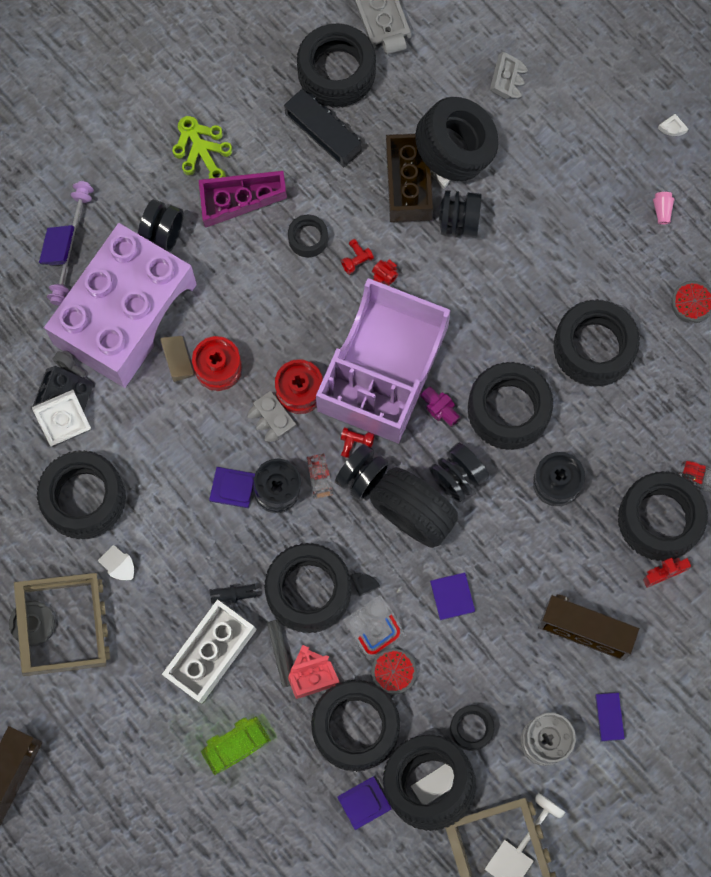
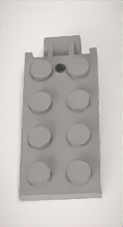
[354,0,411,55]

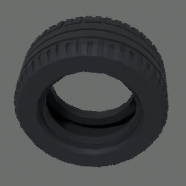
[297,23,376,107]
[553,299,640,387]
[468,362,553,450]
[36,450,126,540]
[370,467,458,548]
[618,471,708,561]
[264,543,352,633]
[311,679,400,772]
[383,734,476,831]

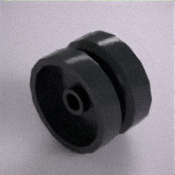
[138,199,184,253]
[335,444,390,501]
[533,452,585,507]

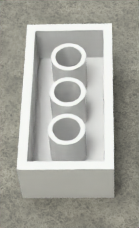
[162,599,257,703]

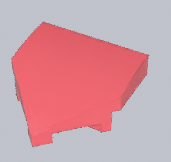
[288,645,339,699]

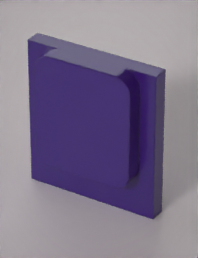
[39,225,75,266]
[209,467,255,509]
[430,573,475,620]
[337,776,392,830]

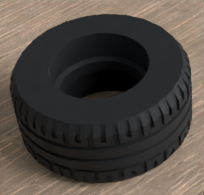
[415,97,499,181]

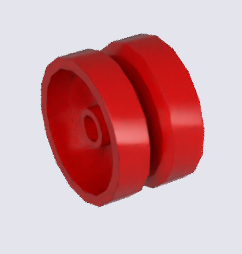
[192,336,242,391]
[275,359,323,414]

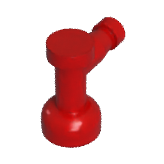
[341,239,374,275]
[341,427,375,458]

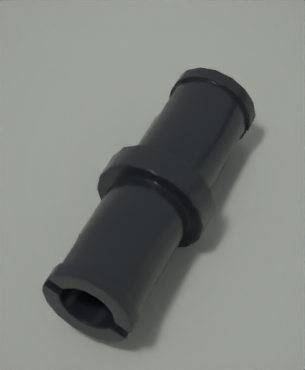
[210,583,257,604]

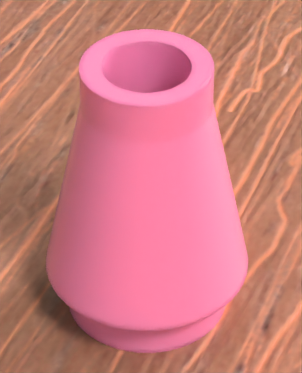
[653,192,674,225]

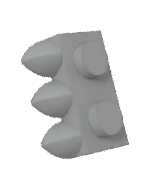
[490,52,528,99]
[247,391,296,442]

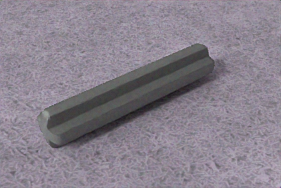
[267,620,291,687]

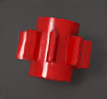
[372,259,398,286]

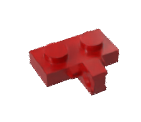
[643,558,691,588]

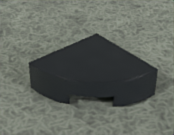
[350,573,380,596]

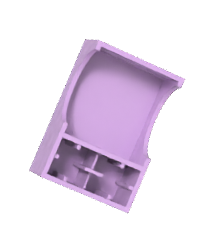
[44,223,197,388]
[316,278,450,444]

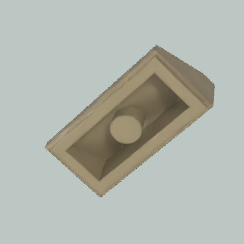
[160,336,194,382]

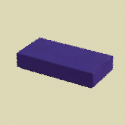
[595,693,625,742]

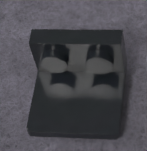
[33,366,94,412]

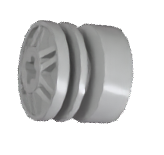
[520,713,576,766]

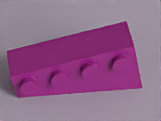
[199,171,287,228]

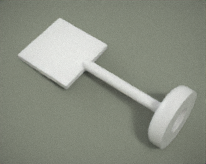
[485,793,566,877]

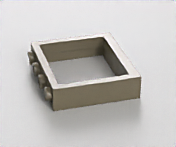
[14,573,110,677]
[445,798,557,877]

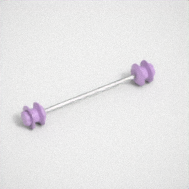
[47,181,94,306]

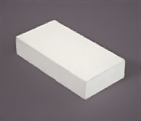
[411,764,454,804]

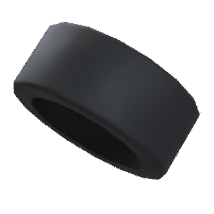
[287,214,328,258]
[450,705,495,751]

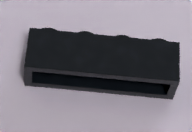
[284,89,361,168]

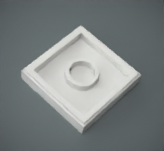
[32,390,91,447]

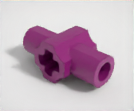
[421,386,461,427]

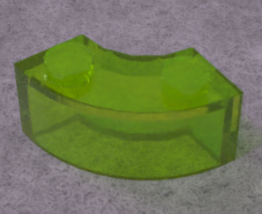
[200,716,270,776]

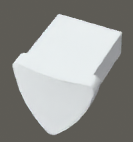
[98,545,134,580]

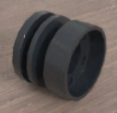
[439,190,482,238]
[429,442,489,502]
[253,458,301,513]

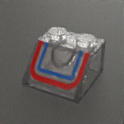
[343,595,406,662]

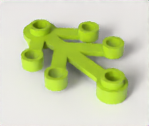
[172,116,232,179]

